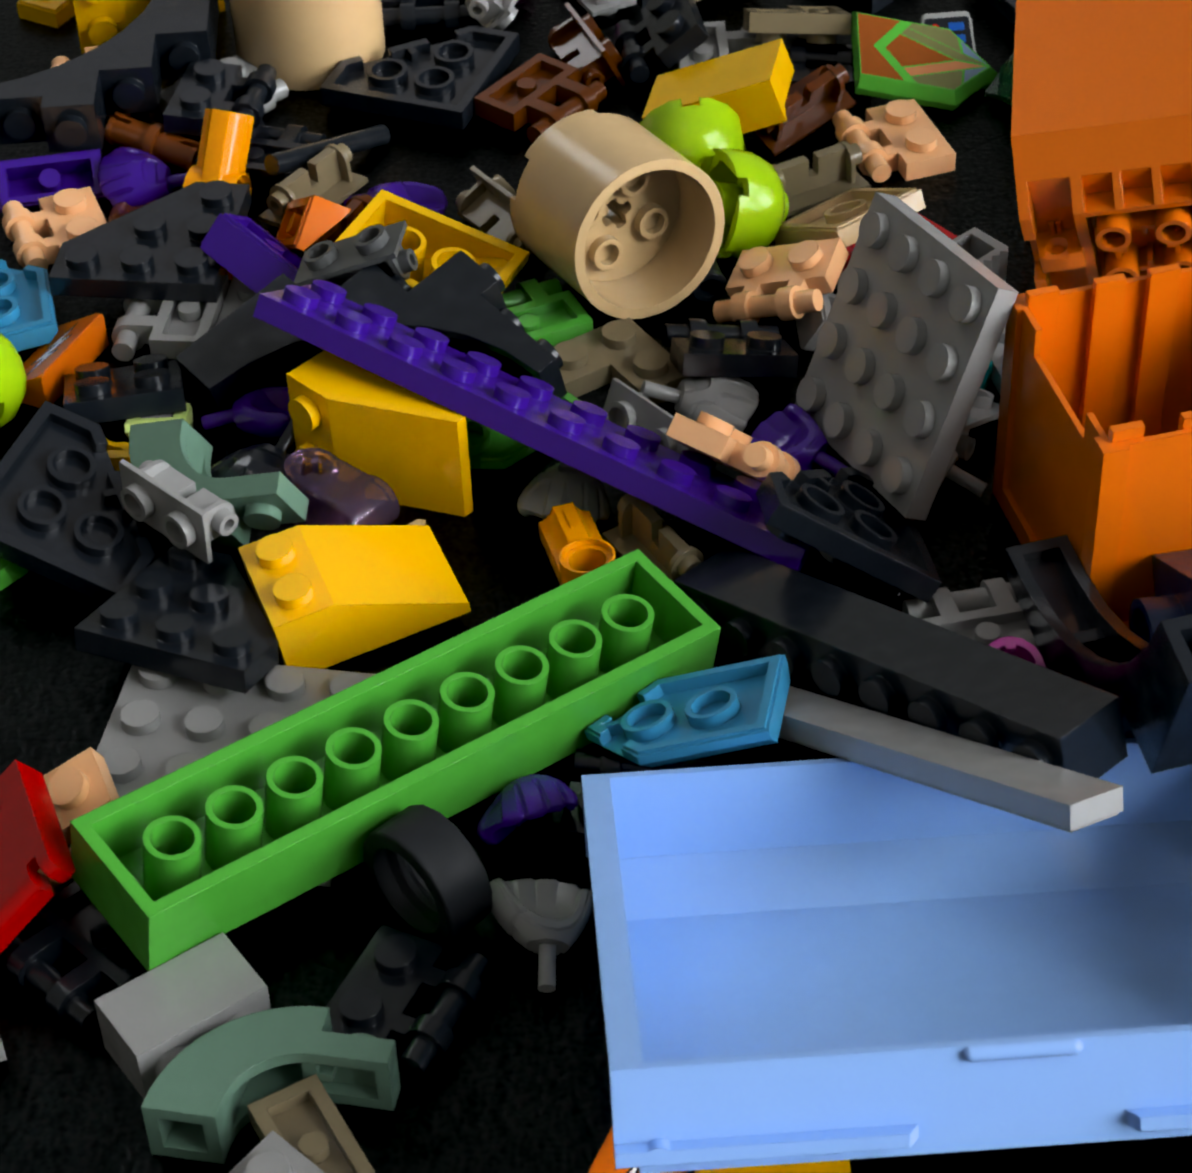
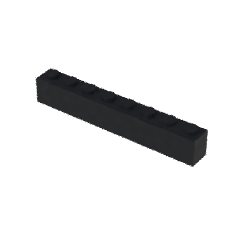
[674,545,1128,778]

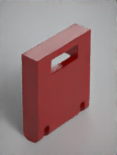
[0,759,76,954]

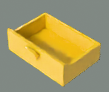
[642,38,794,134]

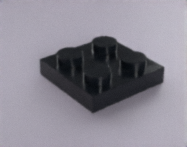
[63,354,186,423]

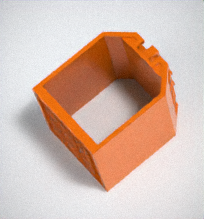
[1011,0,1192,290]

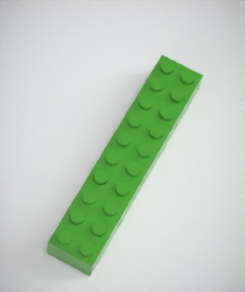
[70,549,721,971]

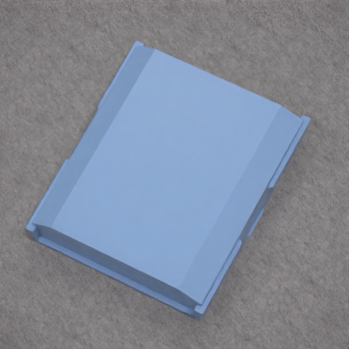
[581,738,1192,1173]

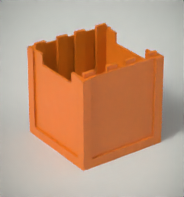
[993,263,1192,628]

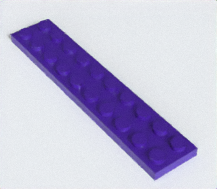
[253,279,823,571]

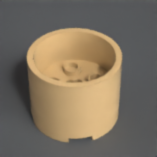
[229,0,386,91]
[510,109,725,319]

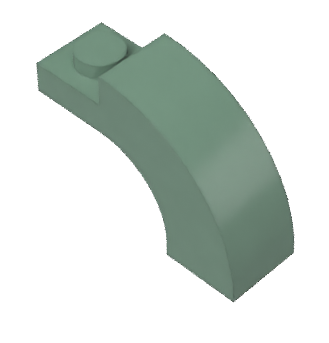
[129,418,309,550]
[141,1006,401,1164]

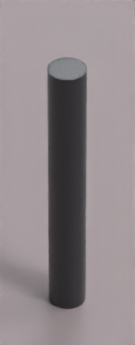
[264,124,390,176]

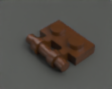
[474,53,607,143]

